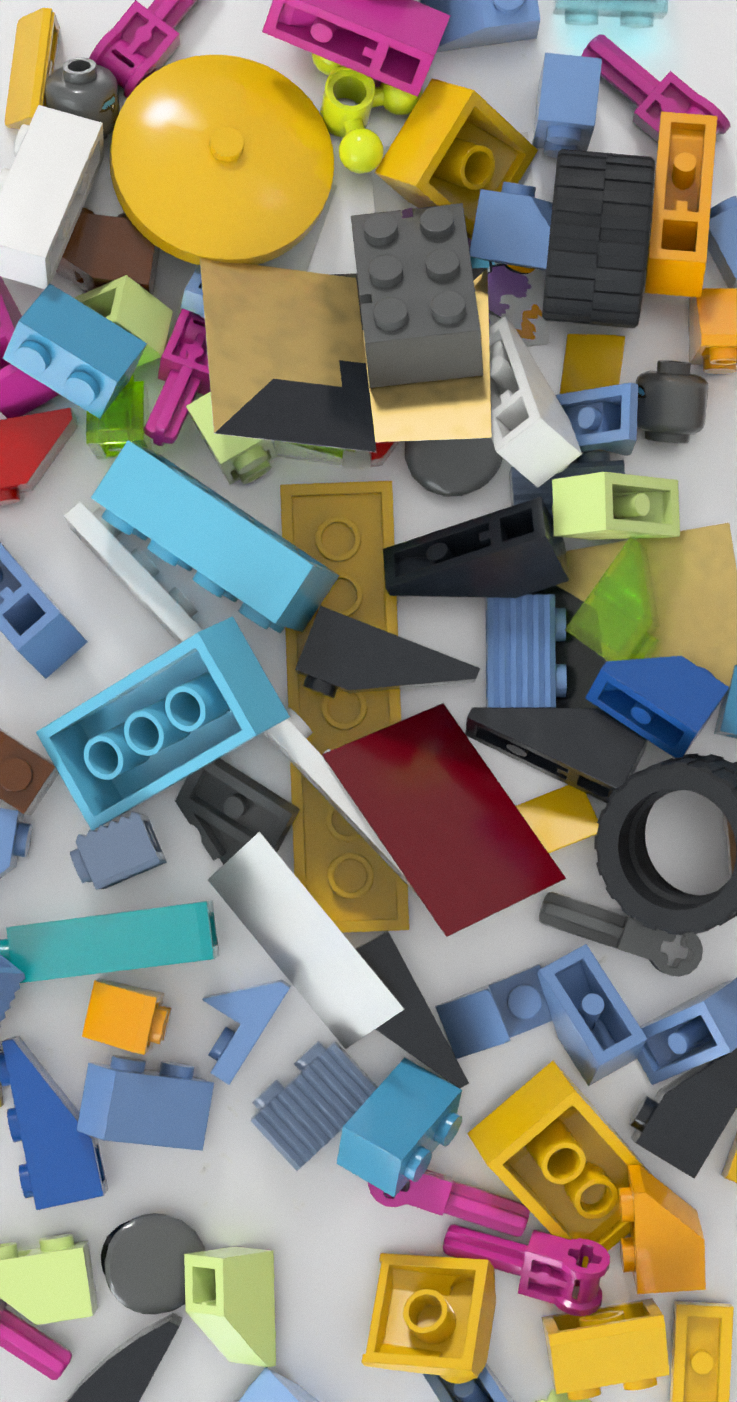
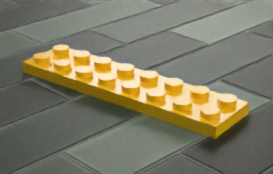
[280,481,409,933]

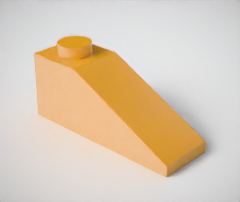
[644,112,717,298]

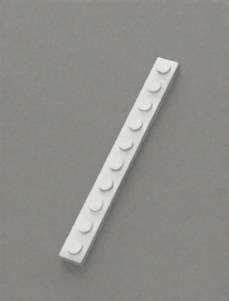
[64,501,419,897]

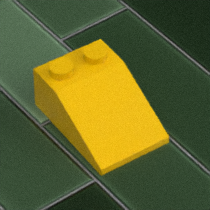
[467,1060,652,1268]

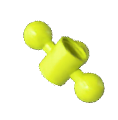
[312,53,423,174]

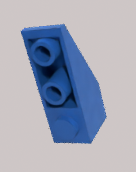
[0,1036,108,1210]

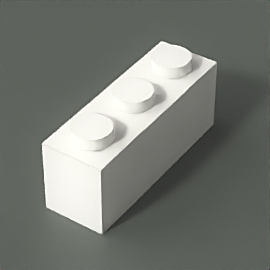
[0,105,104,289]

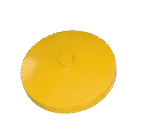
[109,55,334,265]

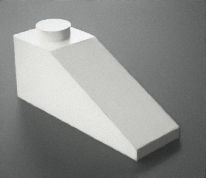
[489,316,582,487]

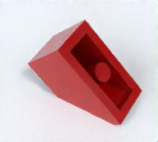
[0,407,78,506]

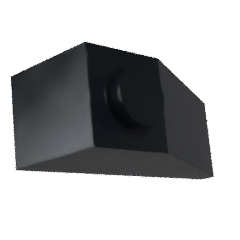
[383,497,569,598]
[295,606,480,698]
[465,707,648,804]
[355,931,469,1089]
[629,1048,737,1179]

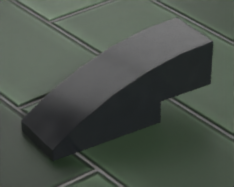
[65,1313,183,1402]

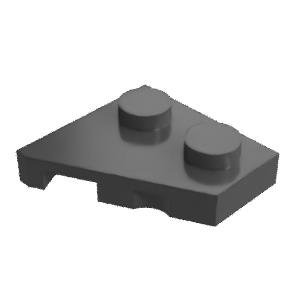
[175,758,300,865]

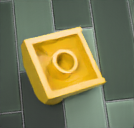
[361,1253,496,1384]

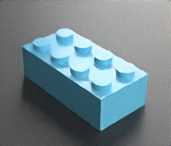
[91,440,339,633]
[36,616,290,830]

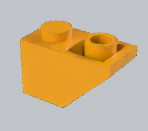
[689,288,737,374]
[82,978,172,1055]
[618,1164,706,1294]

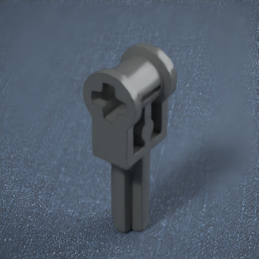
[539,892,703,977]

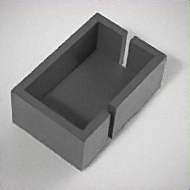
[351,203,483,388]

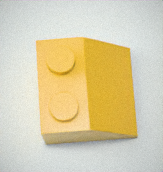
[374,78,538,240]
[541,1298,670,1400]

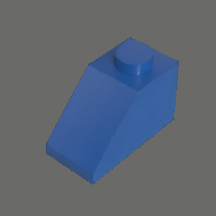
[585,656,729,758]

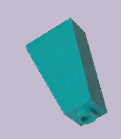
[0,900,220,983]

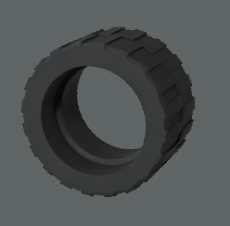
[542,149,655,328]
[594,753,737,935]

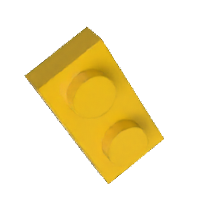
[670,1301,734,1402]

